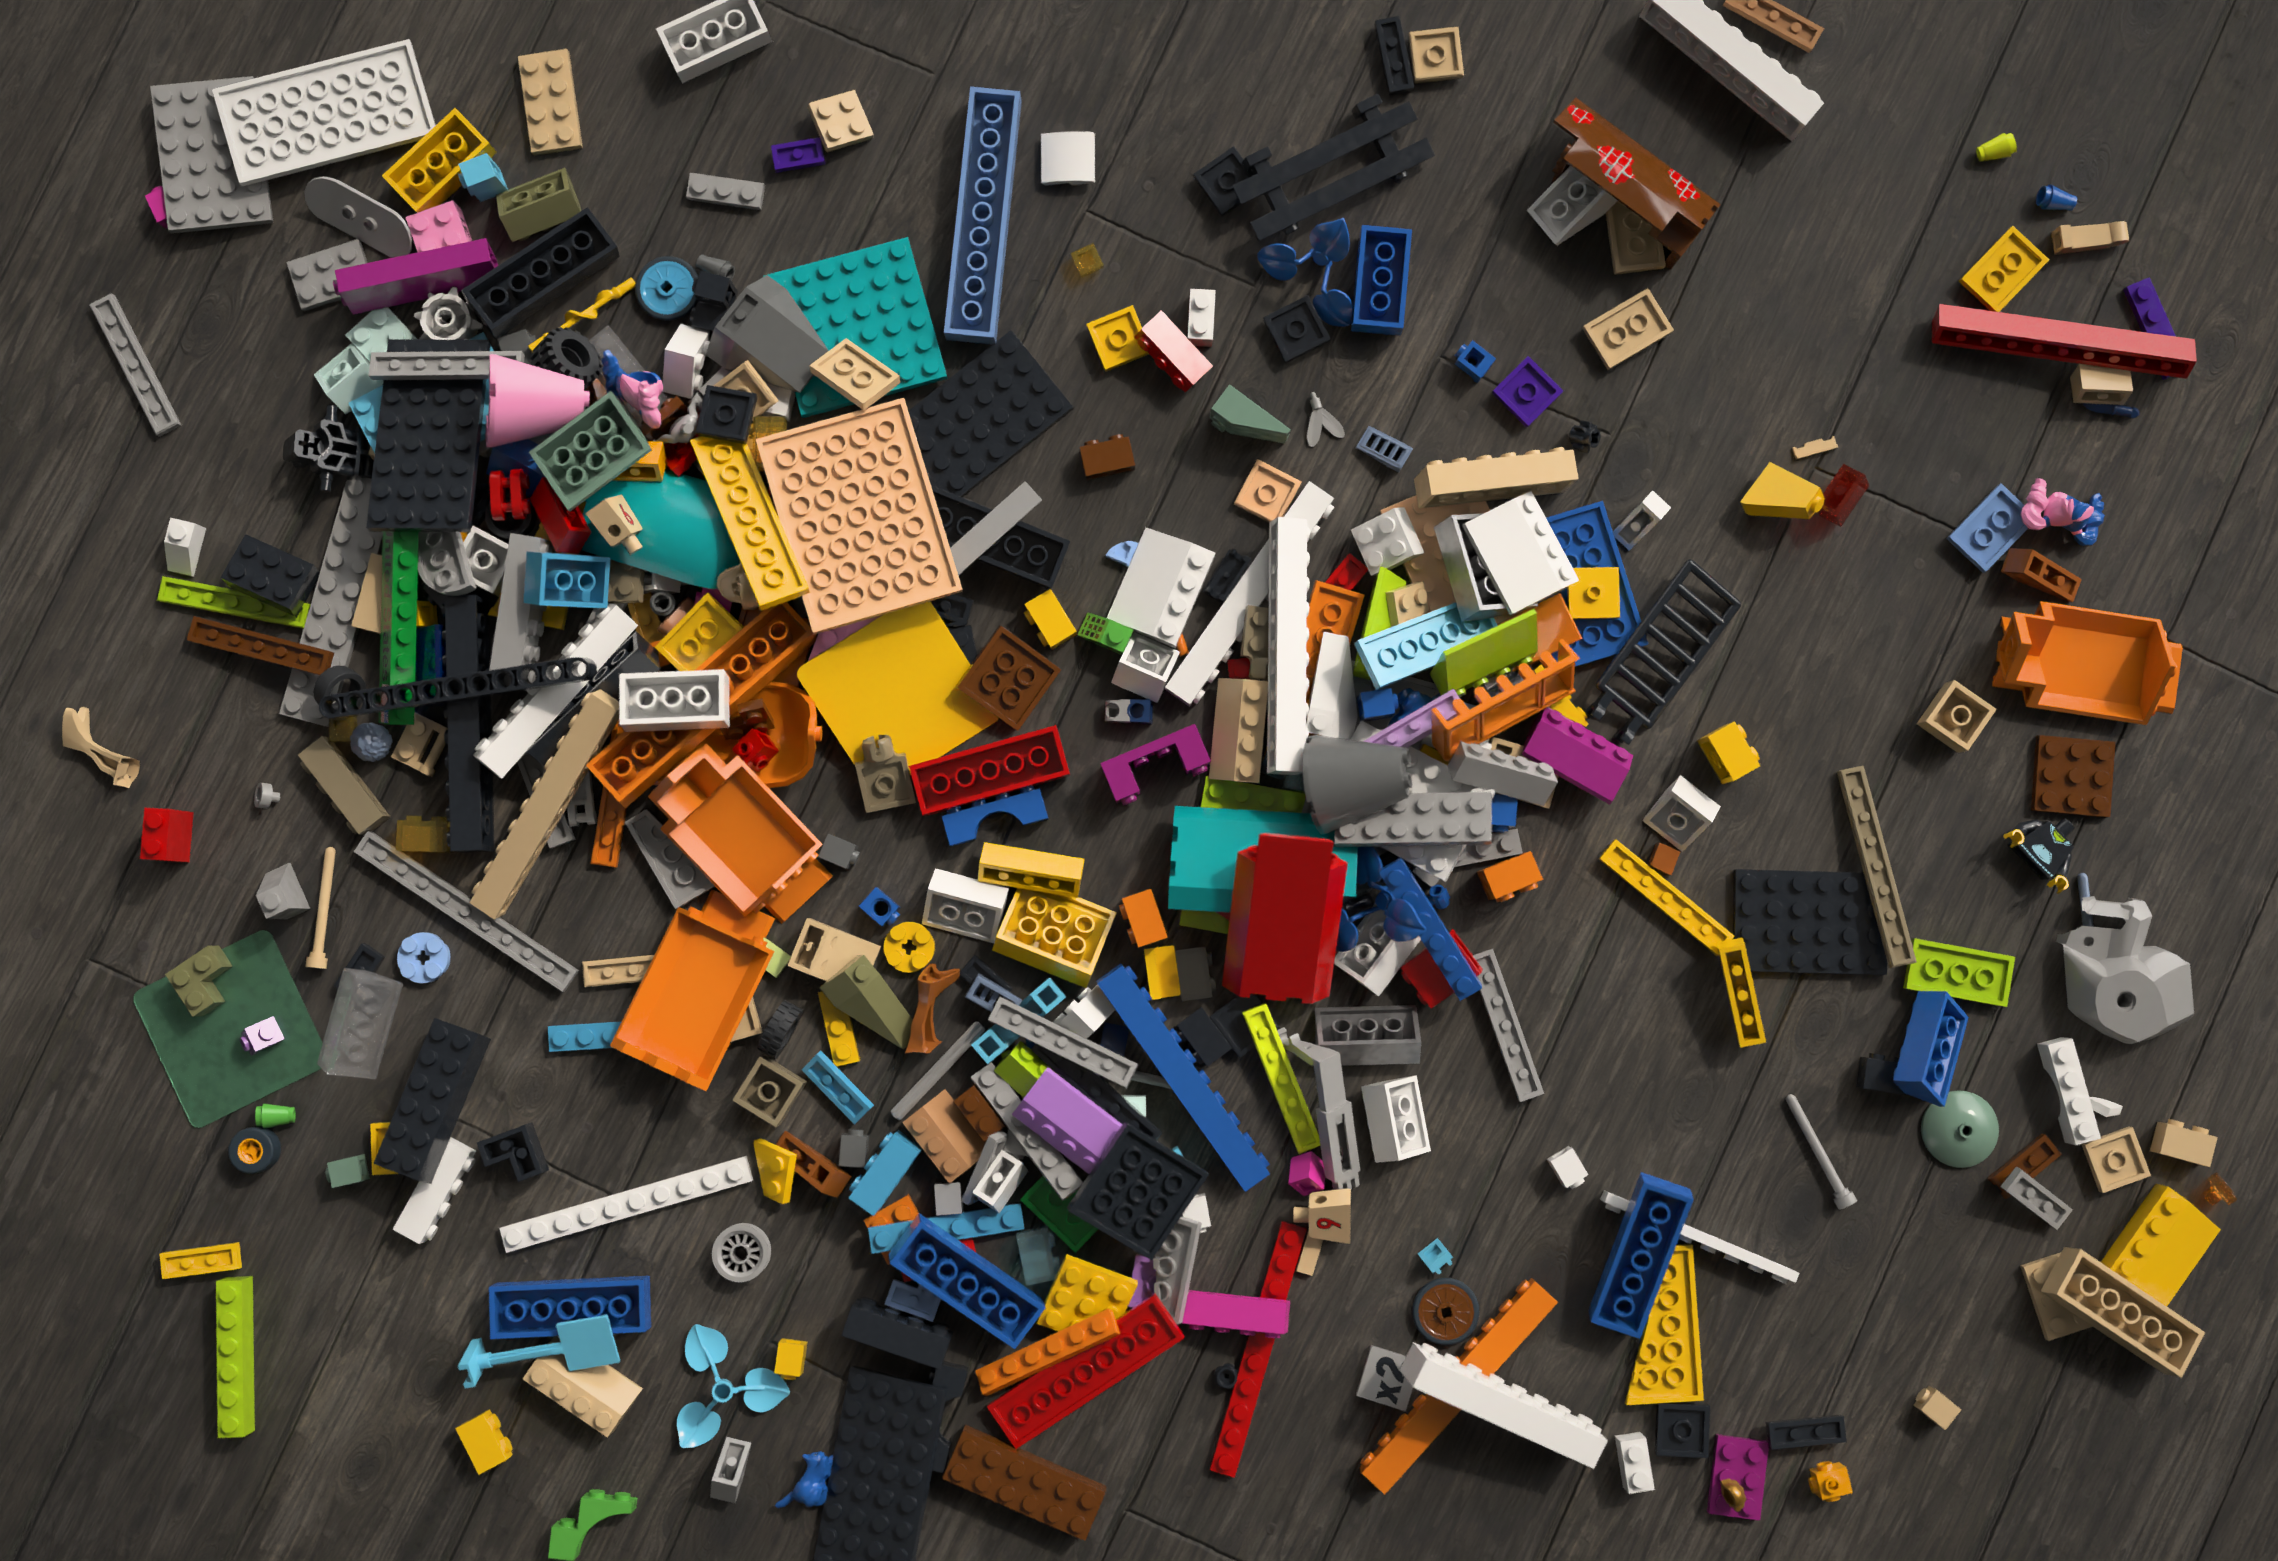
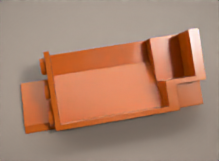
[1992,601,2183,725]
[648,744,833,924]

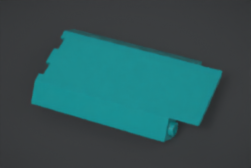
[1168,806,1358,912]

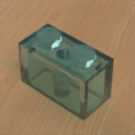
[1016,1226,1060,1286]

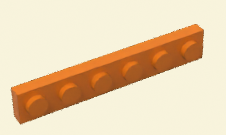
[975,1308,1120,1396]

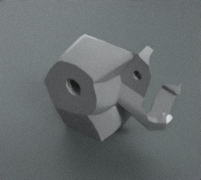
[2056,896,2194,1044]

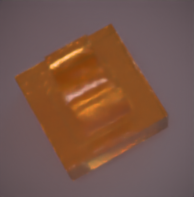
[2203,1172,2237,1206]

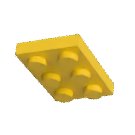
[1959,226,2049,312]
[655,592,744,671]

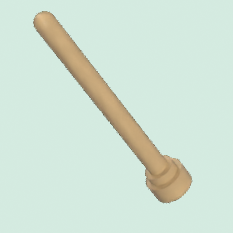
[305,847,336,969]

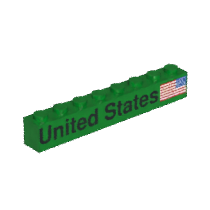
[379,532,419,725]

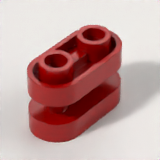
[489,469,531,521]

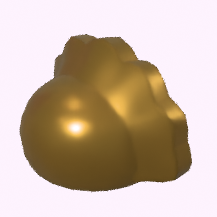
[1720,1478,1746,1512]

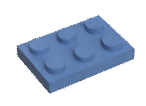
[1946,484,2028,573]

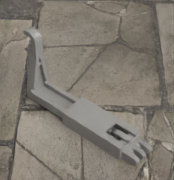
[1277,1027,1360,1190]

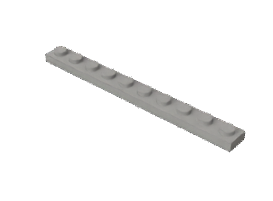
[354,831,579,992]

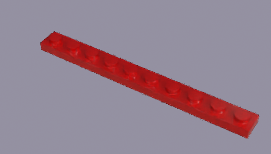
[1210,1221,1307,1478]

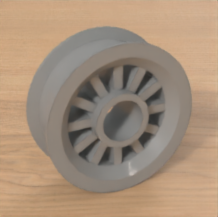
[712,1223,771,1282]

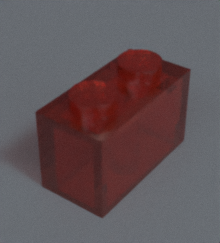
[1818,464,1869,527]

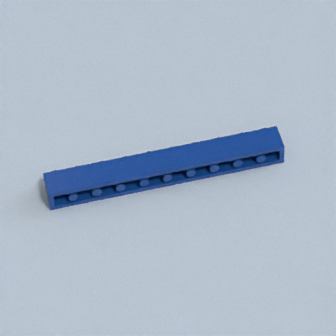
[1096,964,1270,1192]

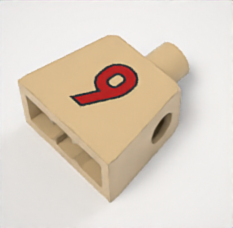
[585,494,643,555]
[1294,1189,1351,1244]

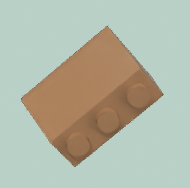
[902,1089,986,1184]

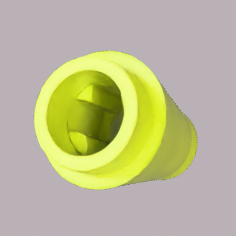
[1976,133,2017,162]

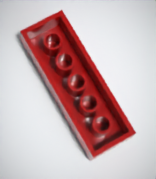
[909,725,1071,816]

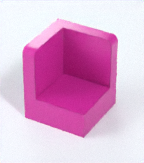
[1288,1151,1325,1196]

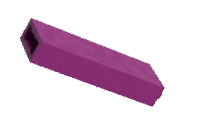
[333,238,498,314]

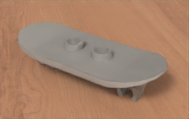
[304,176,412,258]

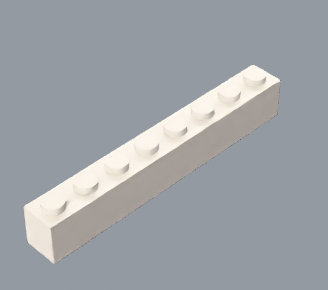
[473,603,638,778]

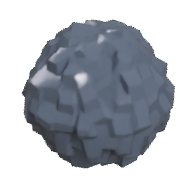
[350,722,393,762]

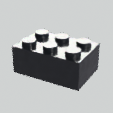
[220,534,320,617]

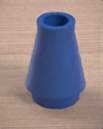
[2036,184,2077,211]

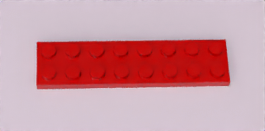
[987,1293,1184,1449]

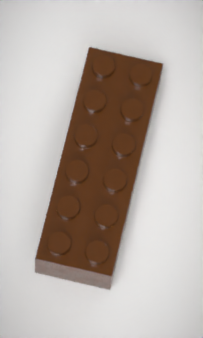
[943,1424,1106,1541]

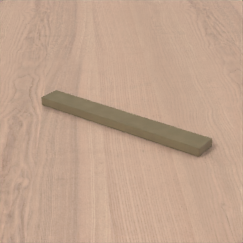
[1837,766,1917,969]

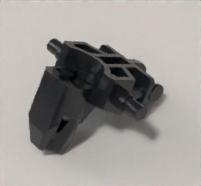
[283,405,374,493]

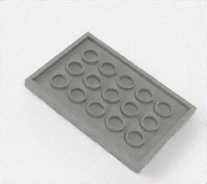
[150,76,274,234]

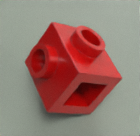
[732,728,779,772]

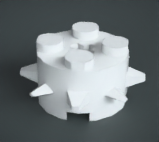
[414,287,483,340]

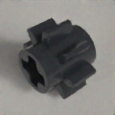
[1569,420,1601,453]

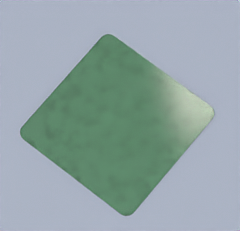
[133,930,329,1128]

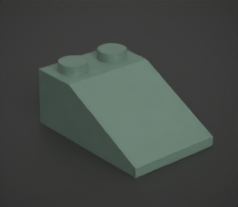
[1210,384,1291,443]

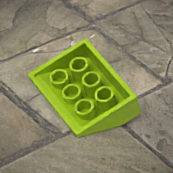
[1430,609,1538,698]

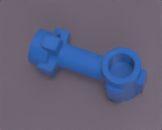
[1427,885,1450,909]

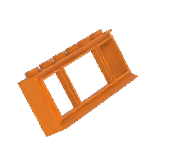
[1431,639,1580,762]

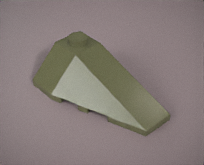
[819,955,913,1049]

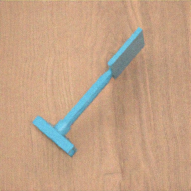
[458,1315,620,1388]

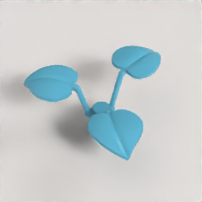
[677,1324,790,1448]

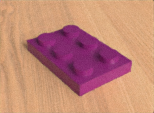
[1707,1434,1769,1520]

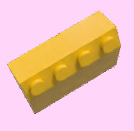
[992,888,1117,988]
[2101,1184,2221,1307]

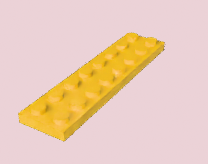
[690,436,810,611]

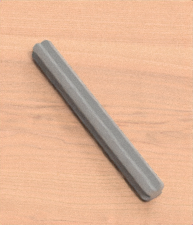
[891,1021,985,1120]

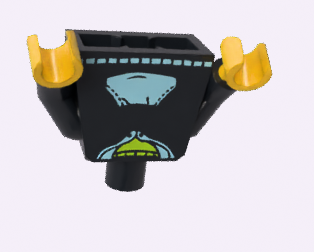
[2003,818,2075,894]

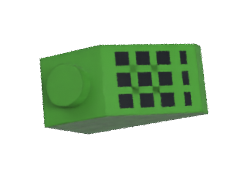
[1077,613,1133,655]

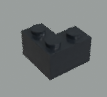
[690,270,738,335]
[477,1122,549,1182]

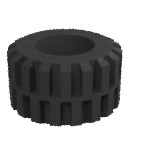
[530,327,602,391]

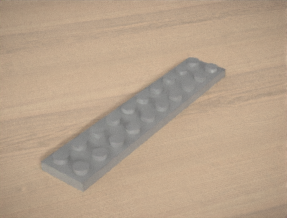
[279,475,383,728]

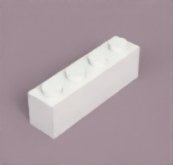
[393,1137,476,1244]

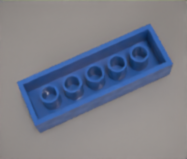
[1588,1172,1694,1339]
[888,1213,1046,1349]
[489,1276,651,1339]

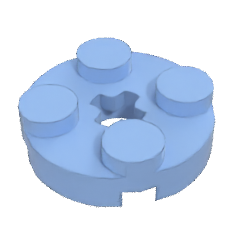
[397,932,451,983]

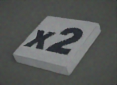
[1356,1345,1413,1411]

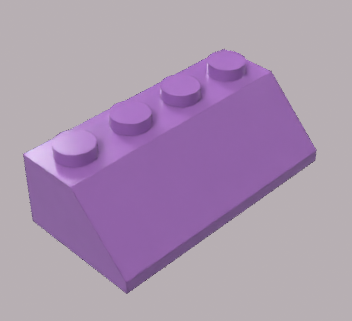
[1012,1067,1122,1174]

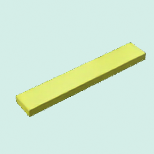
[1242,1003,1321,1154]

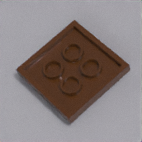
[956,625,1062,731]
[2031,735,2115,818]

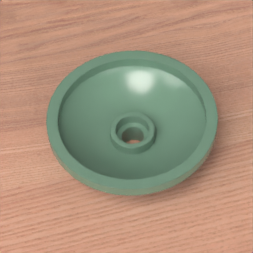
[1921,1091,1999,1168]

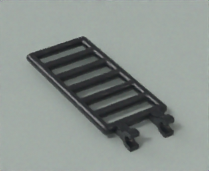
[1585,559,1741,745]

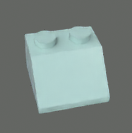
[314,343,383,414]

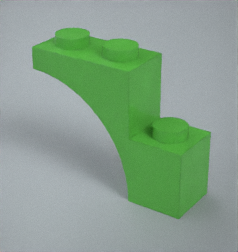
[548,1489,637,1561]

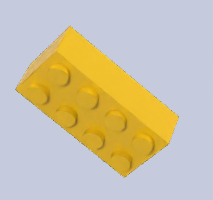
[382,108,497,213]

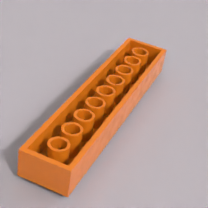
[586,602,817,808]

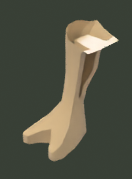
[62,707,140,788]

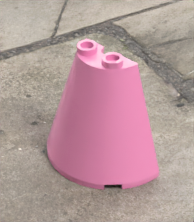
[485,355,589,447]

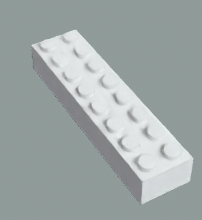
[1640,0,1824,141]
[1400,1342,1608,1469]

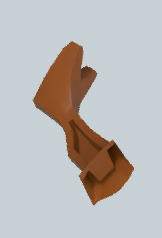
[905,963,960,1053]

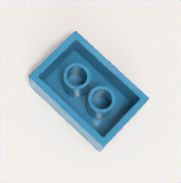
[524,551,610,608]
[849,1130,922,1216]

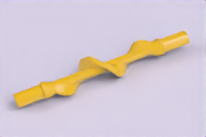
[528,277,636,353]

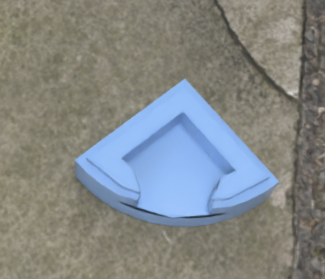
[1105,541,1138,567]

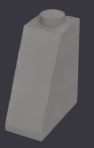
[256,863,310,919]

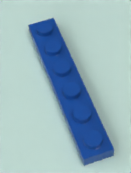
[1379,857,1482,1001]

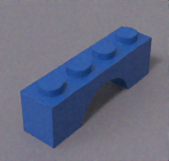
[942,786,1049,846]

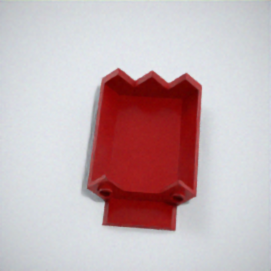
[1222,833,1348,1004]

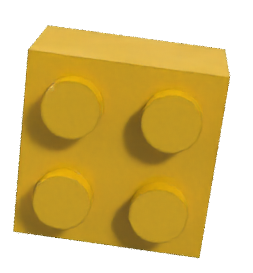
[1697,721,1760,784]

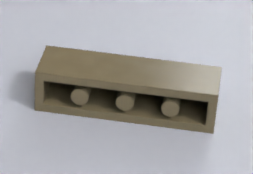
[298,736,391,835]

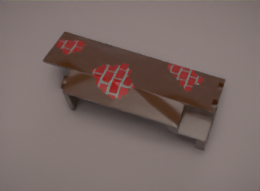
[1551,98,1721,270]

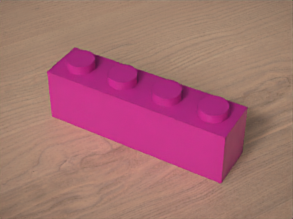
[1182,1290,1290,1338]

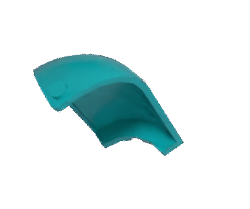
[581,469,740,589]

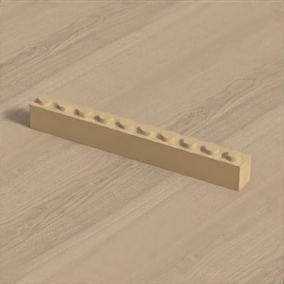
[470,690,620,920]

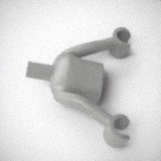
[653,392,704,444]

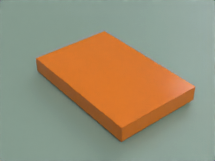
[1497,593,1582,672]

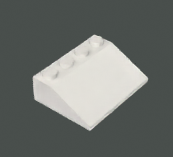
[1462,491,1579,615]
[1107,528,1215,649]

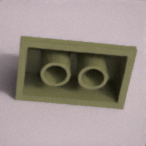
[496,168,581,242]

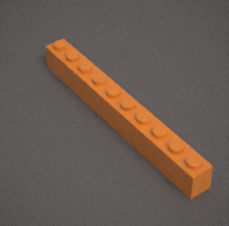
[1360,1278,1558,1494]

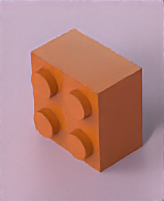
[1477,851,1543,902]
[1119,889,1168,947]

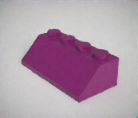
[1521,707,1633,805]

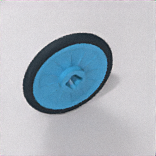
[635,256,698,321]

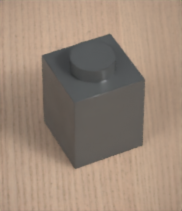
[818,834,860,869]
[839,1129,870,1168]

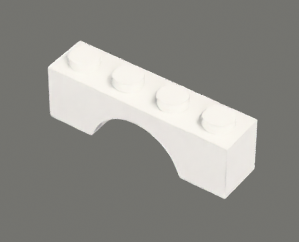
[2037,1037,2101,1145]

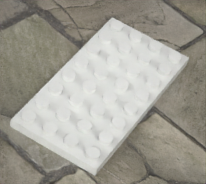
[212,39,436,186]

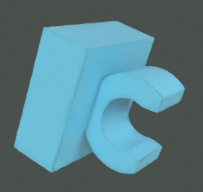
[1418,1238,1453,1274]

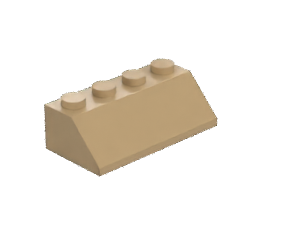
[1209,678,1268,783]
[523,1336,643,1437]

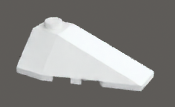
[1306,632,1358,740]

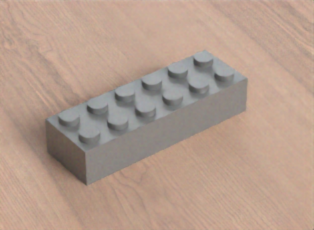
[489,533,556,691]

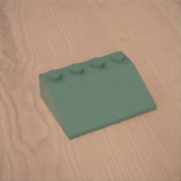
[529,391,652,512]

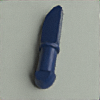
[2082,403,2140,419]

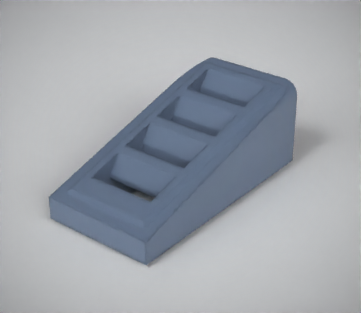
[1356,426,1413,473]
[965,973,1022,1012]

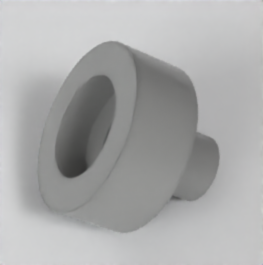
[254,782,280,809]

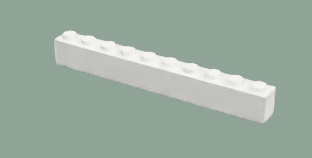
[1165,481,1334,707]
[1267,517,1310,775]

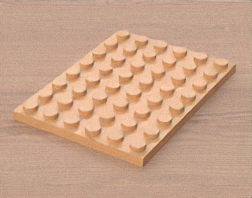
[756,398,963,634]

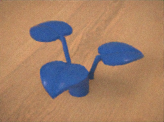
[1257,218,1353,326]
[1336,846,1427,952]

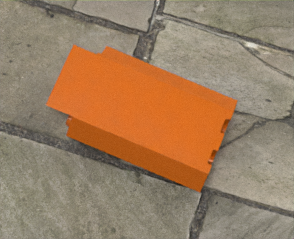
[610,890,775,1091]

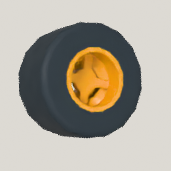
[228,1127,281,1174]

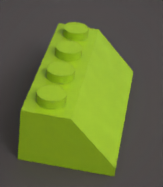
[1353,566,1406,681]

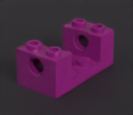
[1100,724,1211,806]

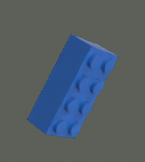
[1351,225,1412,336]

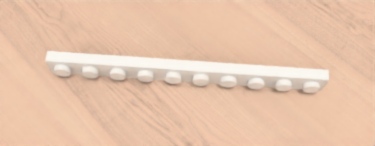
[499,1156,753,1253]

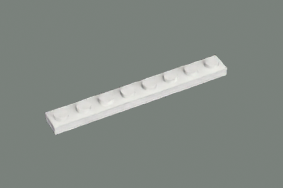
[1600,1190,1799,1284]

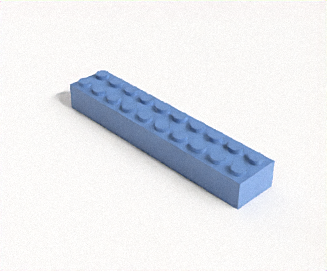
[944,87,1022,344]

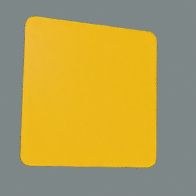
[797,601,999,776]

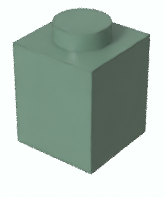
[326,1154,370,1188]

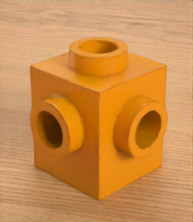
[1808,1461,1853,1502]

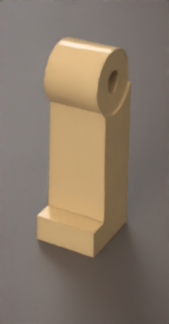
[2051,221,2129,255]

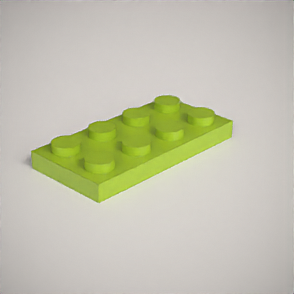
[1903,938,2015,1007]

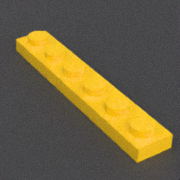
[1598,839,1734,956]

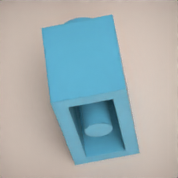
[458,153,508,202]

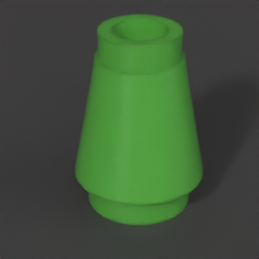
[255,1104,296,1129]

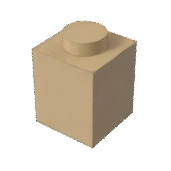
[1913,1386,1961,1430]

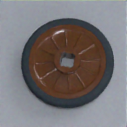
[1412,1278,1479,1345]

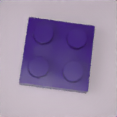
[1492,356,1563,427]

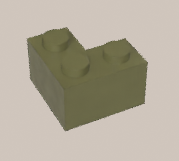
[165,946,233,1017]

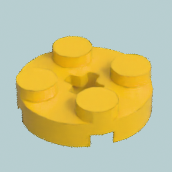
[884,922,935,973]

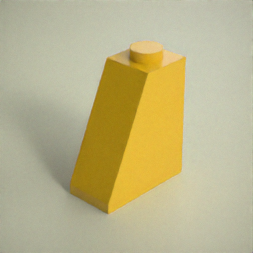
[1740,462,1825,519]

